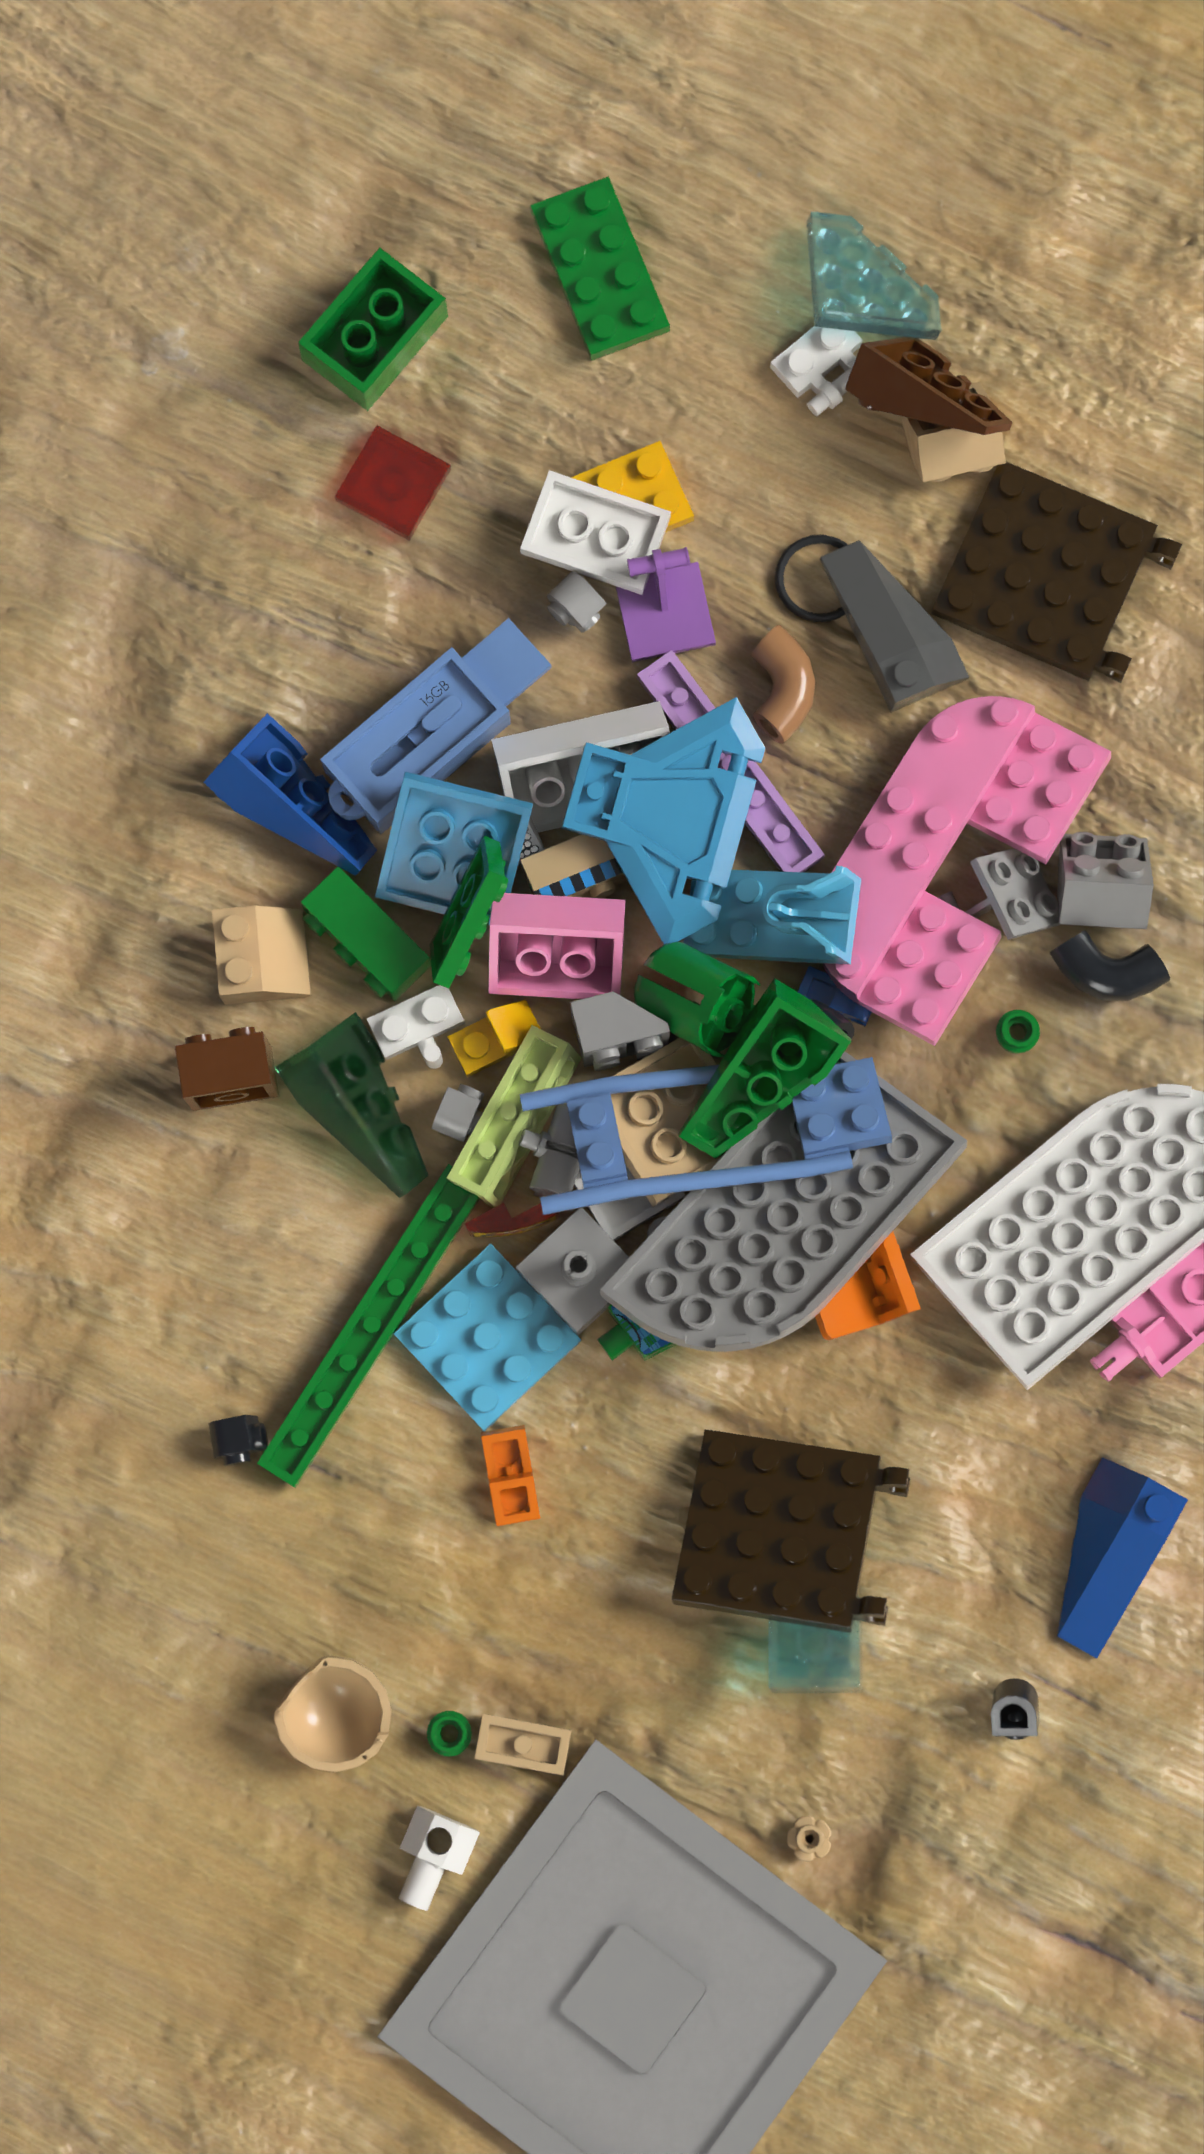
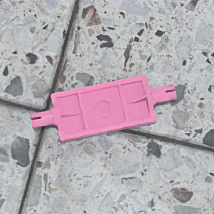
[1090,1242,1204,1382]

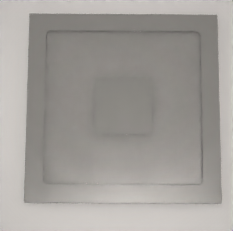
[378,1740,887,2154]

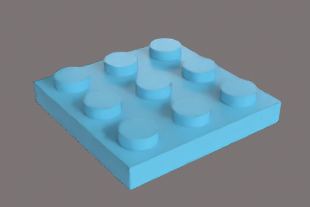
[394,1243,581,1432]

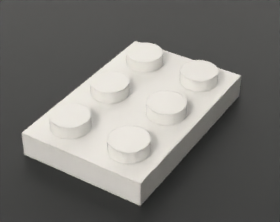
[520,470,671,595]

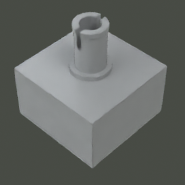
[516,1207,629,1336]

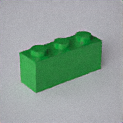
[301,866,431,1002]

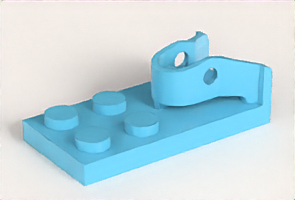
[683,866,861,965]

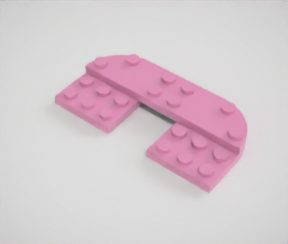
[822,696,1111,1046]

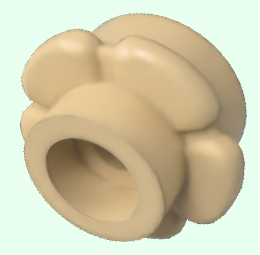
[787,1816,831,1862]

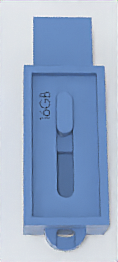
[320,618,552,835]

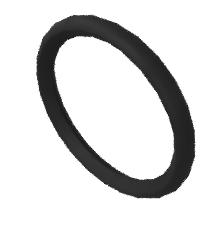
[775,535,848,622]

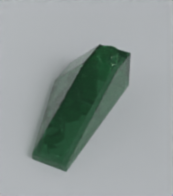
[274,1012,429,1198]

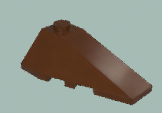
[845,336,1013,435]

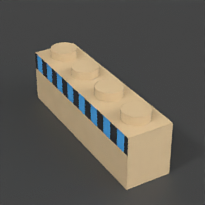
[520,834,627,898]

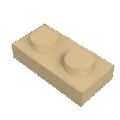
[474,1713,572,1775]

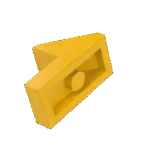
[447,999,540,1078]

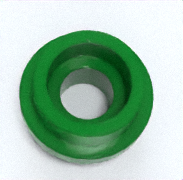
[996,1010,1040,1054]
[427,1711,472,1756]

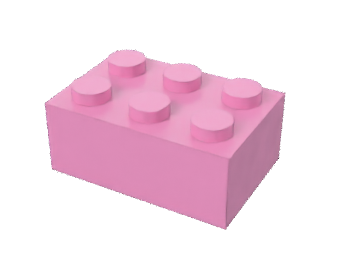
[489,893,625,999]

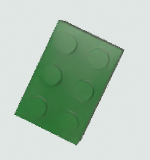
[298,247,448,411]

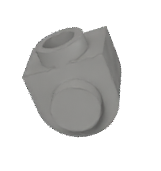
[547,571,607,633]
[432,1084,484,1142]

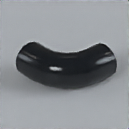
[1050,930,1170,1001]

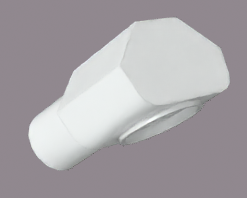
[398,1806,480,1911]

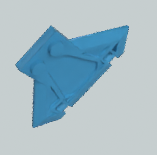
[561,697,765,945]

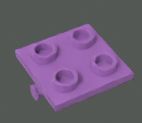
[615,547,716,662]

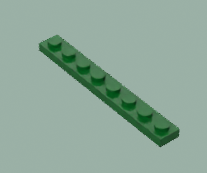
[257,1164,480,1488]

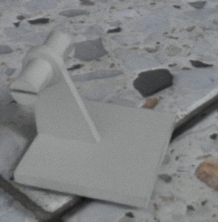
[938,848,1060,940]

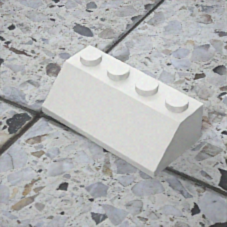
[491,701,670,833]

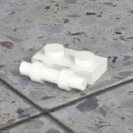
[770,310,863,416]

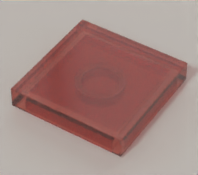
[335,425,451,541]

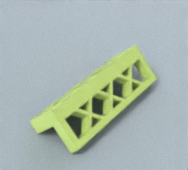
[447,1025,582,1210]

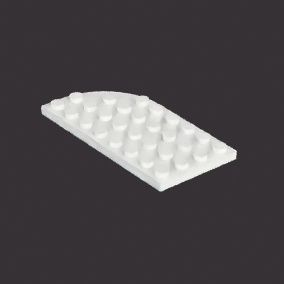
[910,1084,1204,1390]

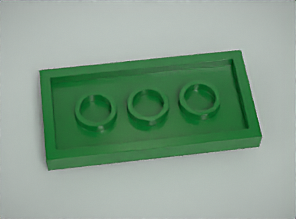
[530,176,670,361]

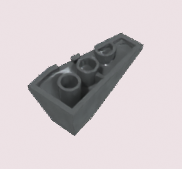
[820,540,969,713]

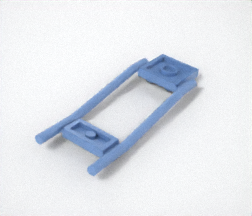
[520,1057,892,1215]

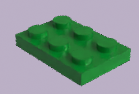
[429,836,508,989]

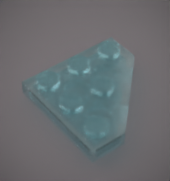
[807,211,941,340]

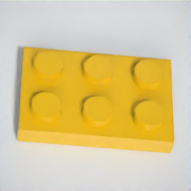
[571,441,694,533]

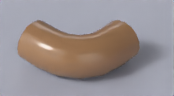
[751,624,816,744]

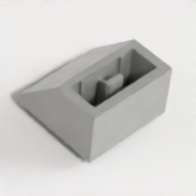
[1057,832,1154,929]
[570,991,670,1071]

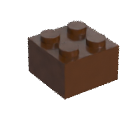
[175,1027,279,1111]

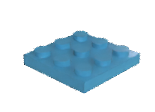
[375,772,533,926]

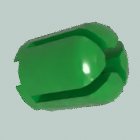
[634,942,760,1057]

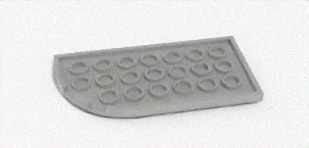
[600,1052,967,1352]

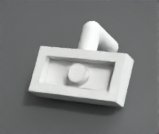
[367,985,465,1069]

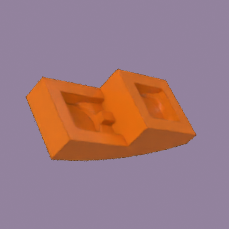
[481,1425,540,1526]

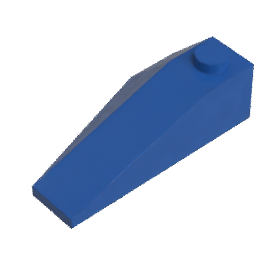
[203,713,377,875]
[1057,1458,1188,1659]

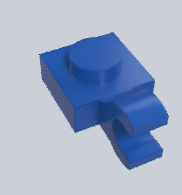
[798,966,872,1027]

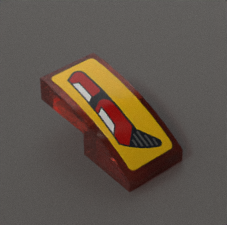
[464,1203,560,1237]

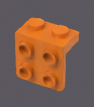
[815,1231,921,1340]

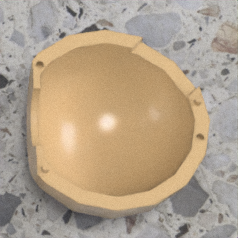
[274,1655,392,1772]

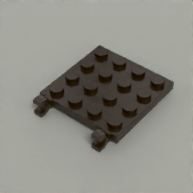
[931,462,1182,683]
[672,1429,910,1633]

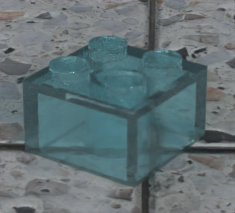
[768,1595,863,1693]

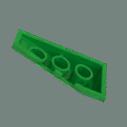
[678,978,852,1159]

